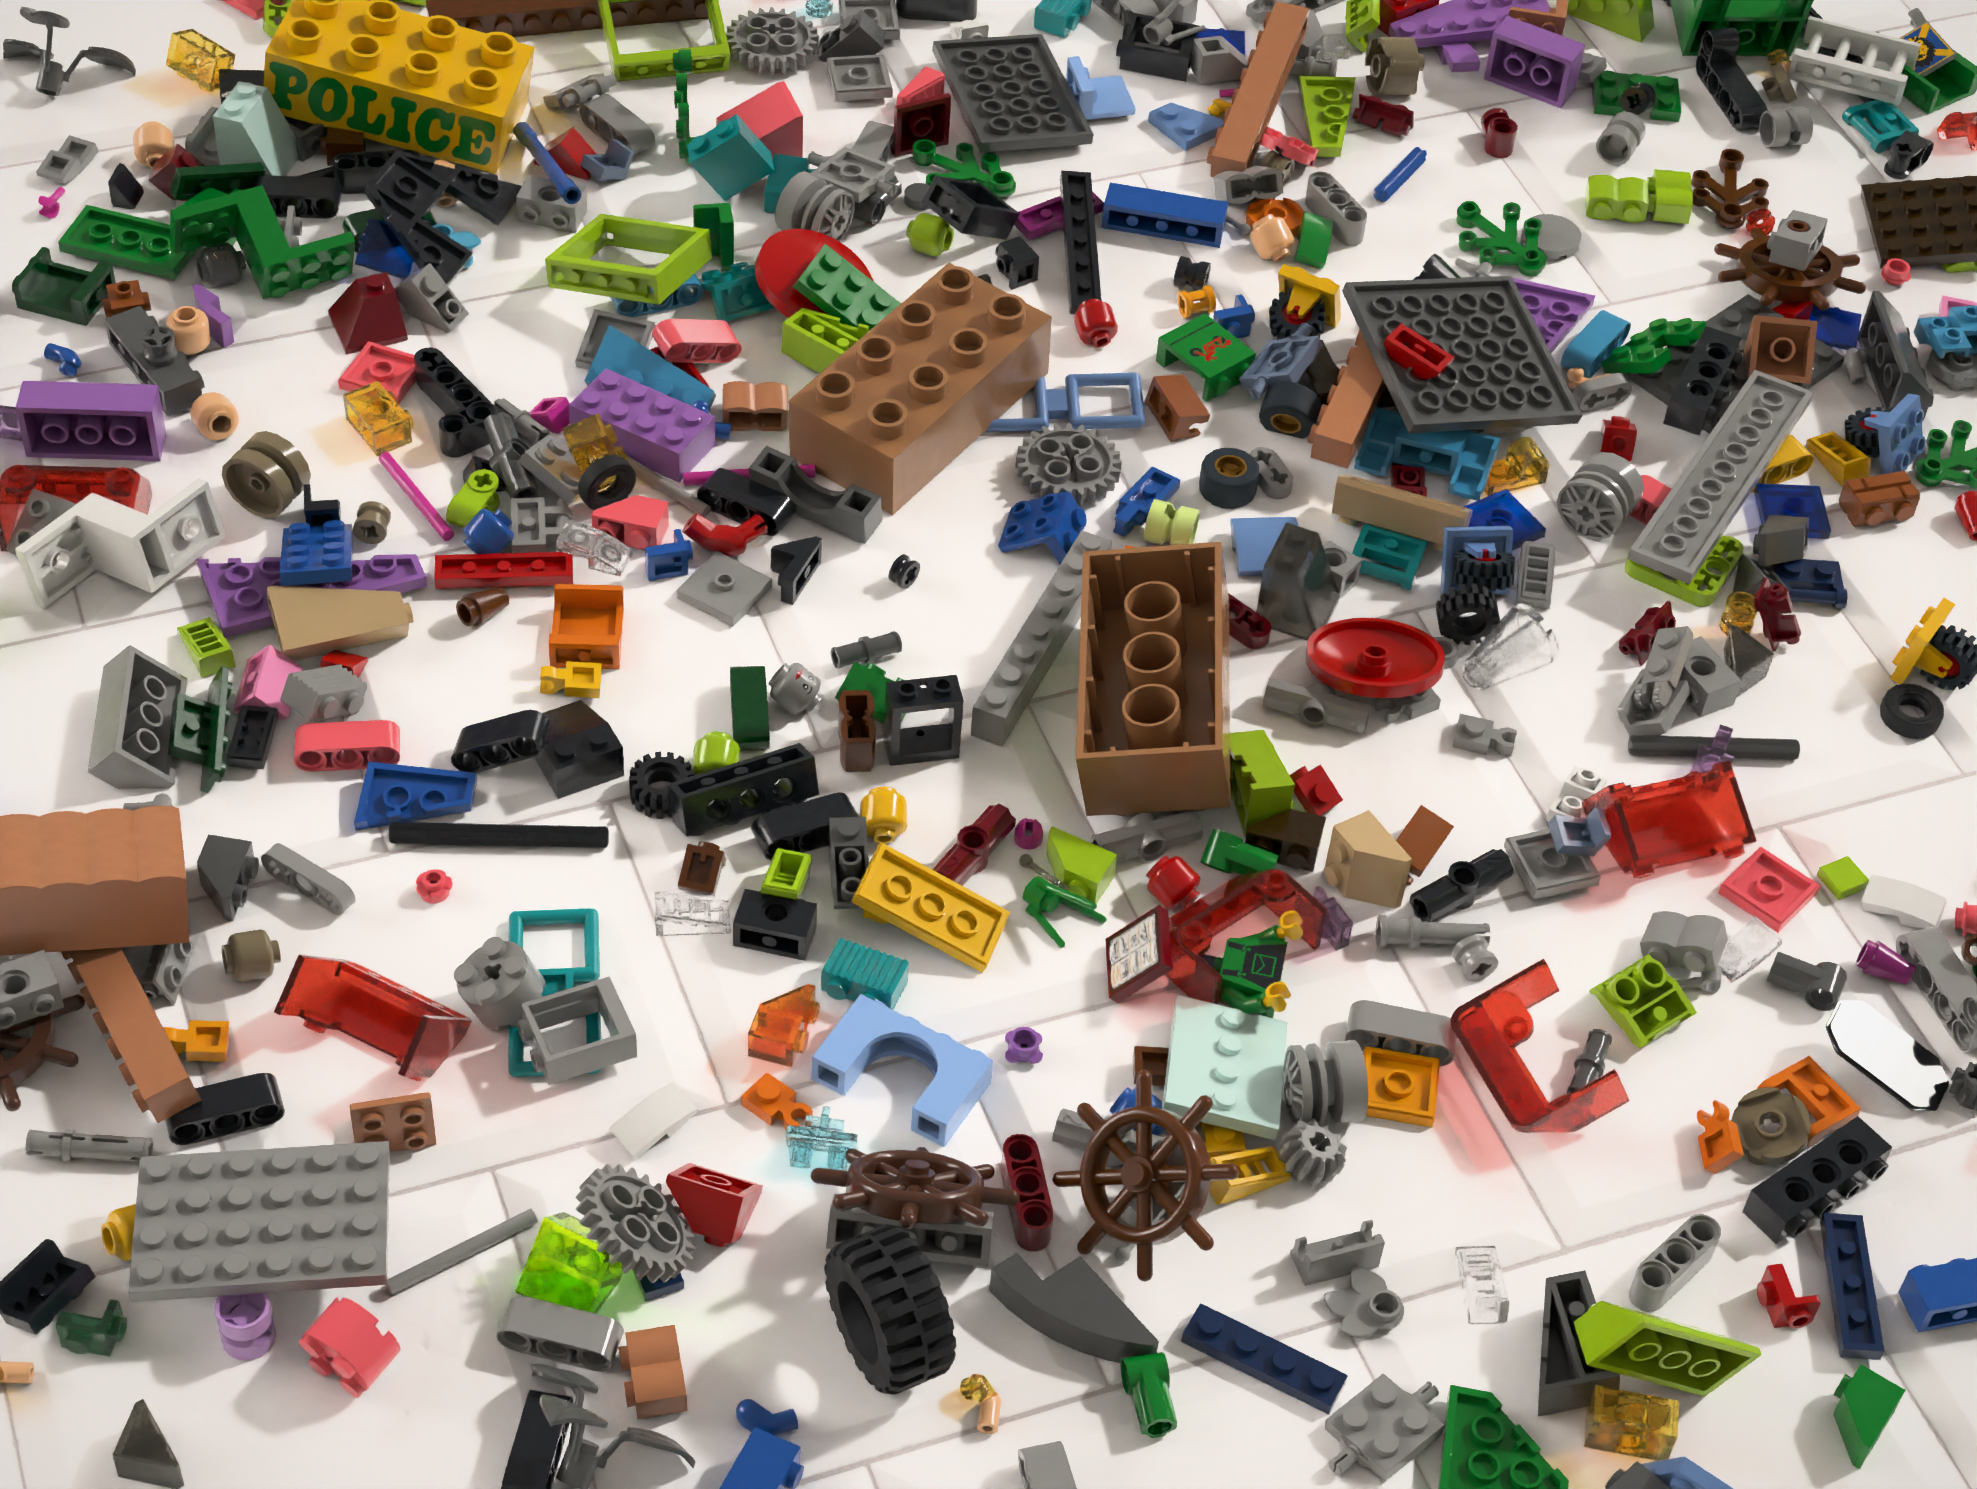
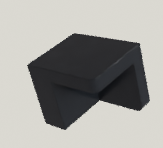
[303,484,341,526]

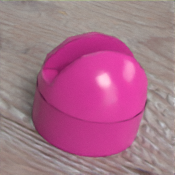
[1014,818,1043,850]

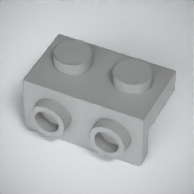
[1617,668,1691,737]

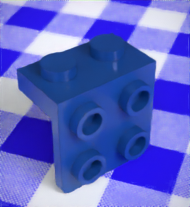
[998,491,1087,565]

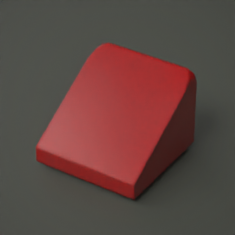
[1772,301,1814,320]
[320,650,368,678]

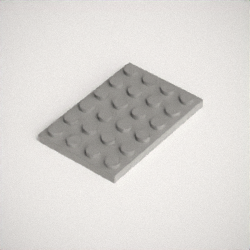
[128,1141,390,1302]

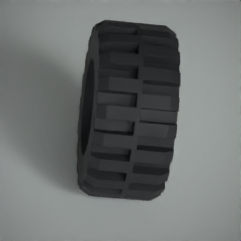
[824,1224,957,1395]

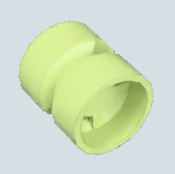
[1144,499,1200,545]

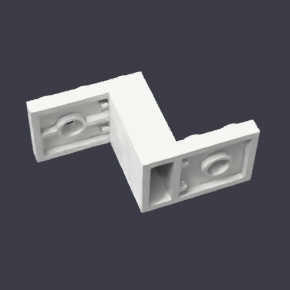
[15,478,226,608]

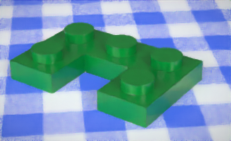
[1591,70,1681,122]
[1601,318,1707,374]

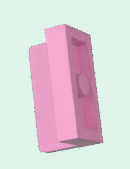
[232,644,302,720]

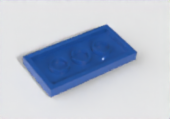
[279,520,353,586]

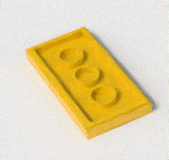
[851,842,1010,973]

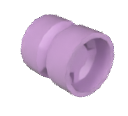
[214,1293,276,1360]

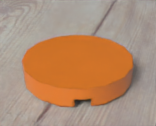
[1245,197,1304,238]

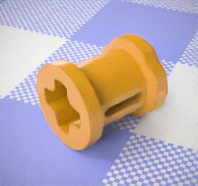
[1177,285,1216,318]

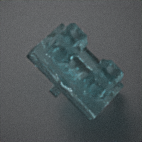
[785,1106,859,1171]

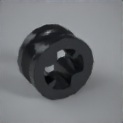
[888,554,920,589]

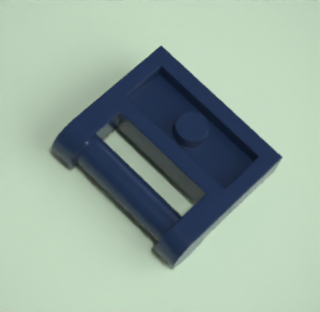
[1770,559,1848,609]

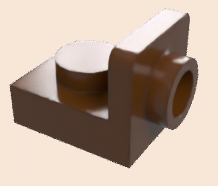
[677,841,727,897]

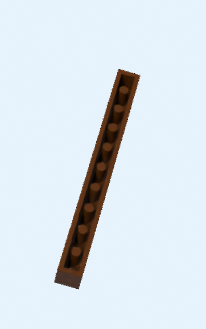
[426,0,708,37]

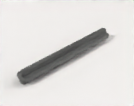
[1628,735,1801,760]

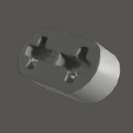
[1572,373,1632,412]
[1250,447,1294,499]

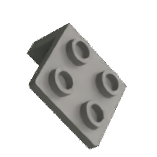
[6,488,76,566]

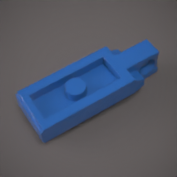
[1113,466,1181,537]

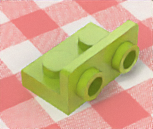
[1345,0,1380,53]

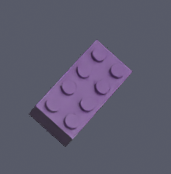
[569,369,715,483]
[15,381,166,461]

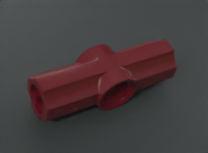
[932,803,1016,886]

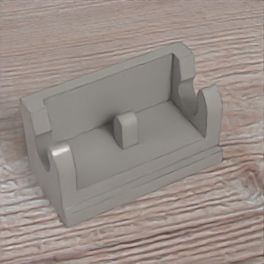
[1290,1219,1385,1286]

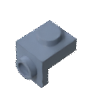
[581,139,634,182]
[1548,807,1611,857]

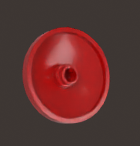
[755,229,873,318]
[1305,618,1445,698]

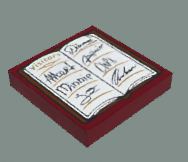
[1105,905,1173,1003]

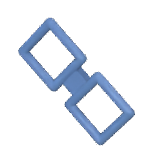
[985,372,1146,432]

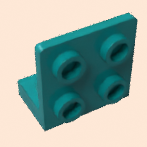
[698,262,775,322]

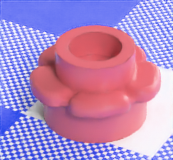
[1881,258,1911,286]
[416,869,453,904]
[1955,901,1977,937]

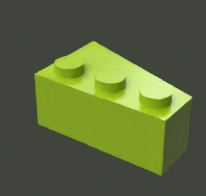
[1567,0,1655,43]
[781,308,869,373]
[1230,729,1295,837]

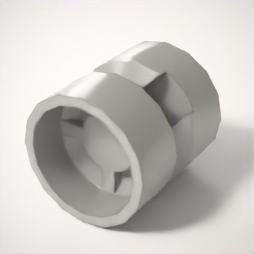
[1759,107,1813,148]
[1596,112,1646,166]

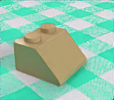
[1323,810,1412,909]

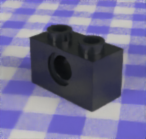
[733,889,817,961]

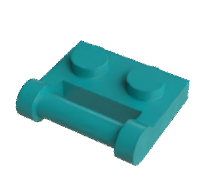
[1842,100,1920,154]
[1352,524,1428,591]

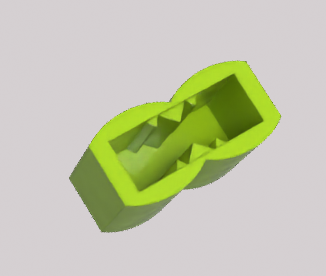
[1646,169,1693,224]
[1585,175,1649,223]

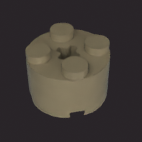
[1365,37,1425,95]

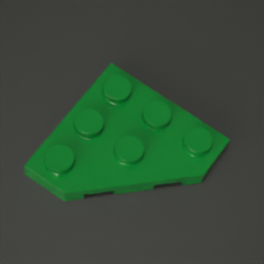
[1438,1384,1569,1489]

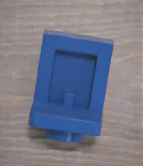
[1213,294,1255,339]

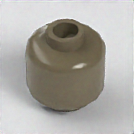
[221,929,281,982]

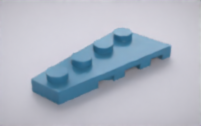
[584,325,716,411]

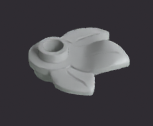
[1323,1266,1404,1338]

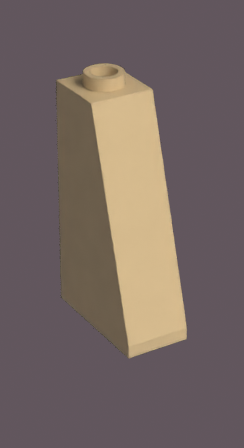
[267,585,414,661]

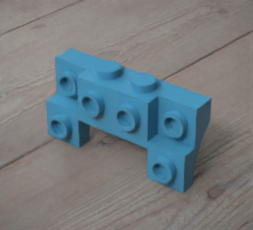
[1913,305,1977,358]
[1354,407,1501,501]

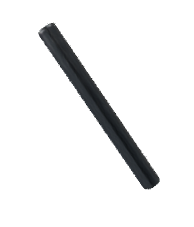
[388,822,609,848]

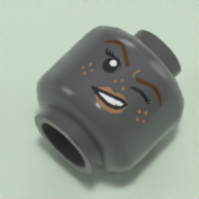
[196,243,246,288]

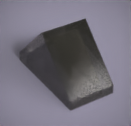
[1723,625,1774,698]
[112,1399,185,1489]

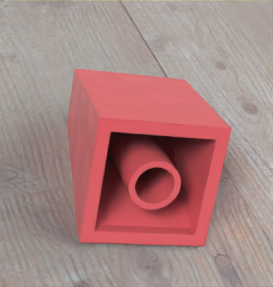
[716,81,803,160]

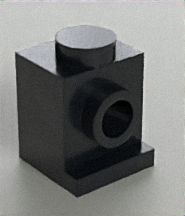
[995,236,1040,290]

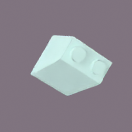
[213,81,298,176]

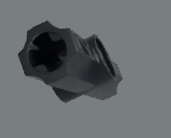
[1409,849,1514,922]

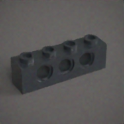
[1663,326,1744,436]
[667,743,819,837]
[1742,1116,1893,1244]

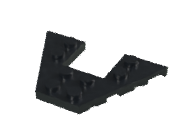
[364,150,524,286]

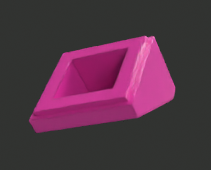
[529,397,570,434]

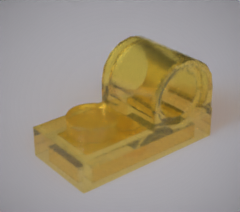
[1485,437,1549,496]

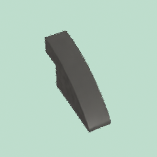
[989,1252,1159,1363]

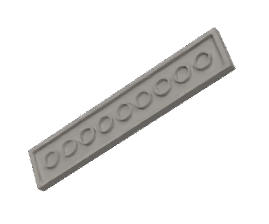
[1628,370,1814,584]

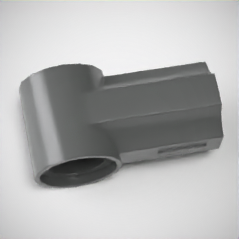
[853,175,902,225]
[1766,951,1847,1011]

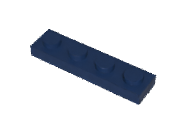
[1820,1212,1885,1360]
[1181,1303,1348,1415]

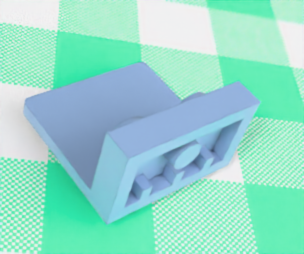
[1066,56,1136,120]

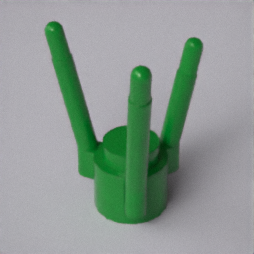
[1022,876,1107,948]

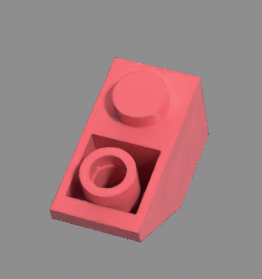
[591,495,669,550]

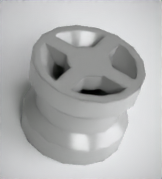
[1452,935,1499,981]

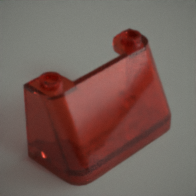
[1581,761,1757,880]

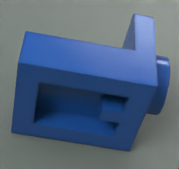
[645,529,693,581]

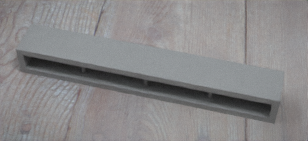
[970,530,1113,747]

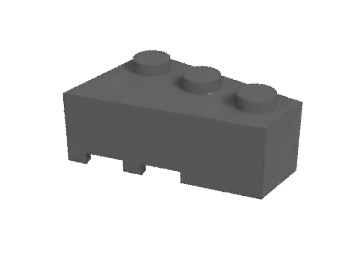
[1538,1270,1620,1416]

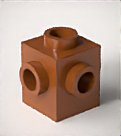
[102,280,151,318]

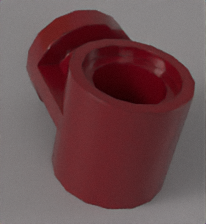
[1480,108,1518,158]

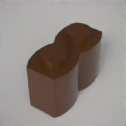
[838,690,876,772]

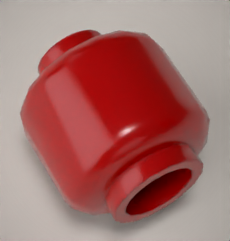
[1074,299,1118,348]
[1146,856,1201,910]

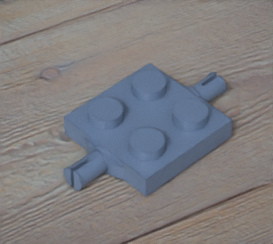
[1239,323,1324,400]

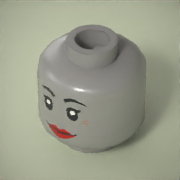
[768,662,822,715]

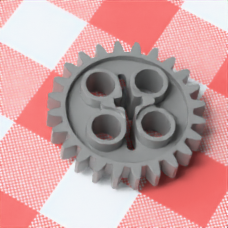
[726,7,819,74]
[1015,423,1122,506]
[575,1164,696,1283]

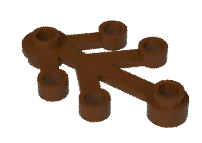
[1691,149,1769,229]

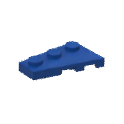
[354,762,478,831]

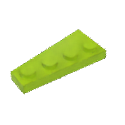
[1298,76,1356,158]

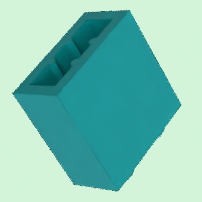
[687,114,774,201]

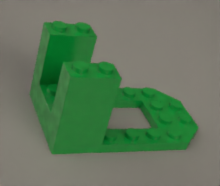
[1670,0,1814,56]

